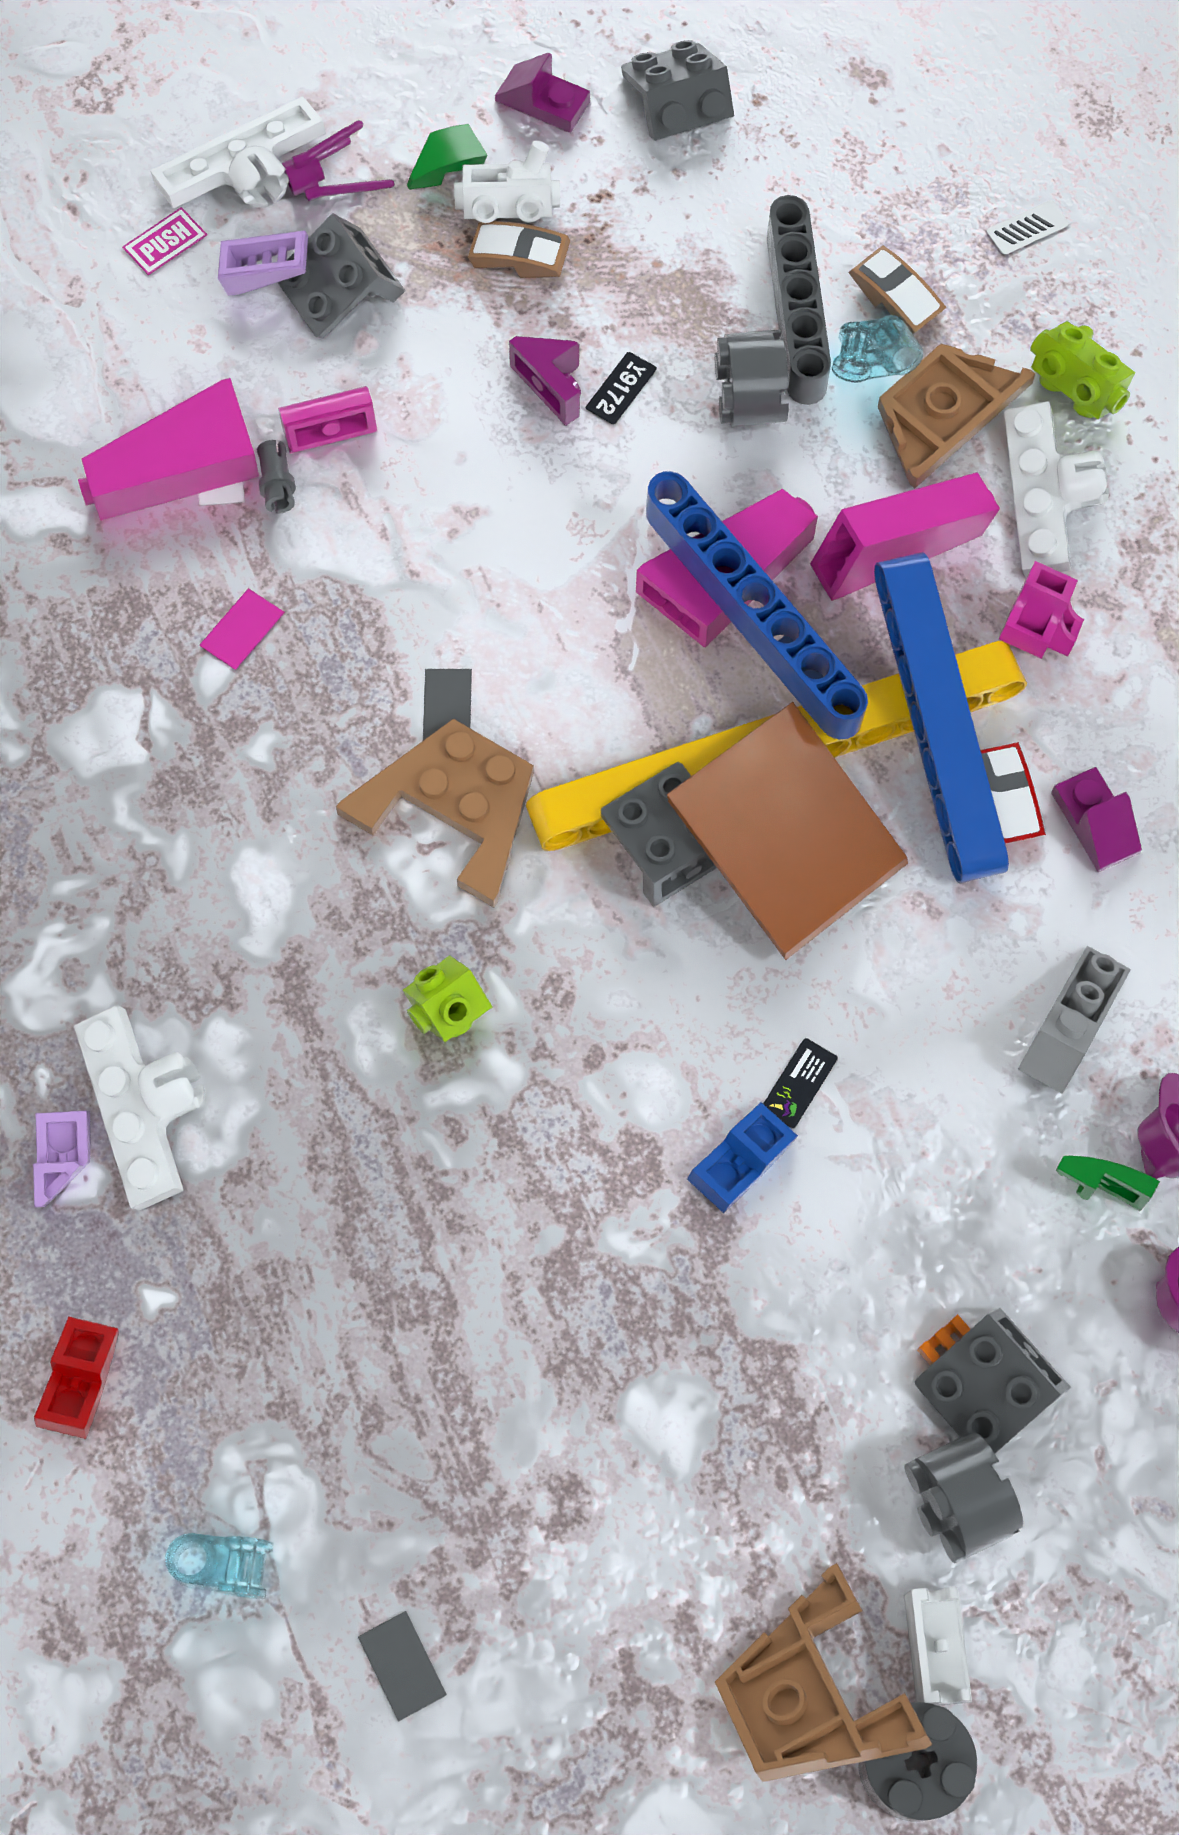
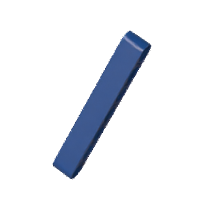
[645,471,868,740]
[874,552,1009,884]

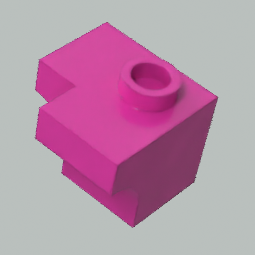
[999,561,1084,659]

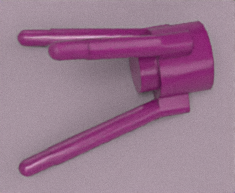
[281,120,395,202]

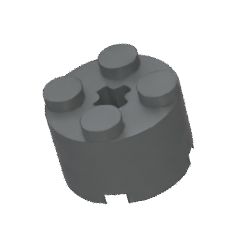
[714,329,789,427]
[904,1432,1023,1563]
[858,1702,977,1822]

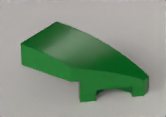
[407,123,488,190]
[1056,1155,1160,1211]

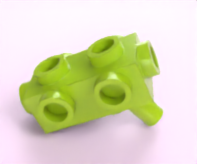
[1030,321,1136,420]

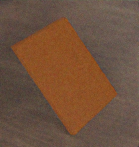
[667,702,908,960]

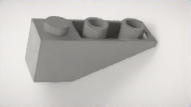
[1018,946,1131,1094]

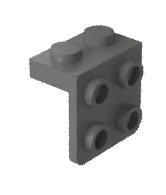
[621,40,735,141]

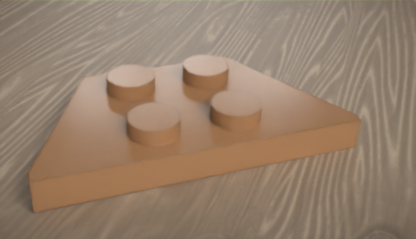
[877,343,1035,488]

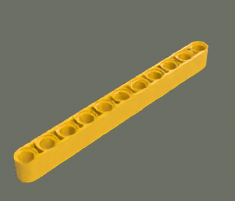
[525,641,1027,851]

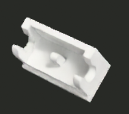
[904,1587,972,1706]

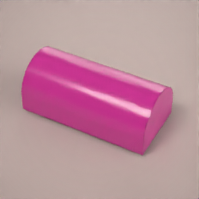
[278,386,377,453]

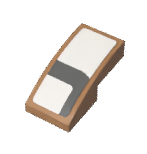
[468,221,570,278]
[848,245,947,338]

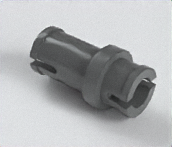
[257,440,296,513]

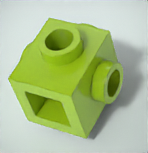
[403,955,492,1042]

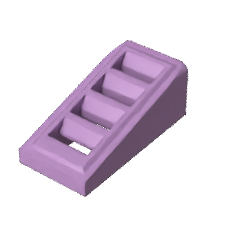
[218,231,308,296]

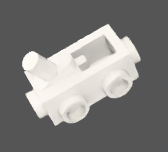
[454,141,560,223]

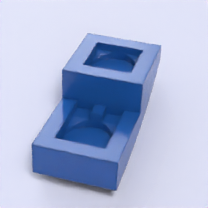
[687,1102,798,1213]

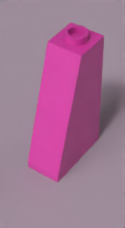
[78,378,259,521]
[810,472,1000,601]
[636,489,818,648]

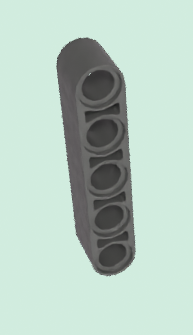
[767,195,831,405]

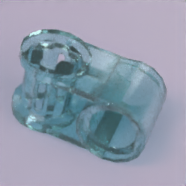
[832,315,923,383]
[165,1533,274,1599]

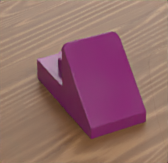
[495,53,590,133]
[509,336,581,426]
[1051,767,1142,873]

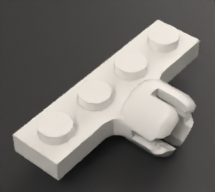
[150,96,326,209]
[1004,401,1109,578]
[74,1005,205,1211]

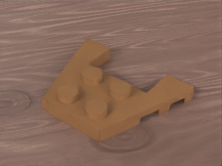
[336,719,534,908]
[715,1563,932,1782]

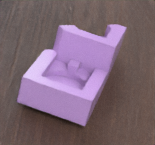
[33,1111,91,1207]

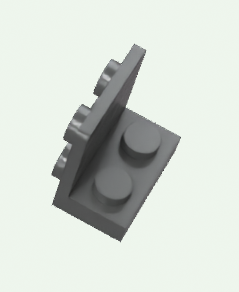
[278,213,406,339]
[601,762,717,907]
[915,1308,1071,1453]

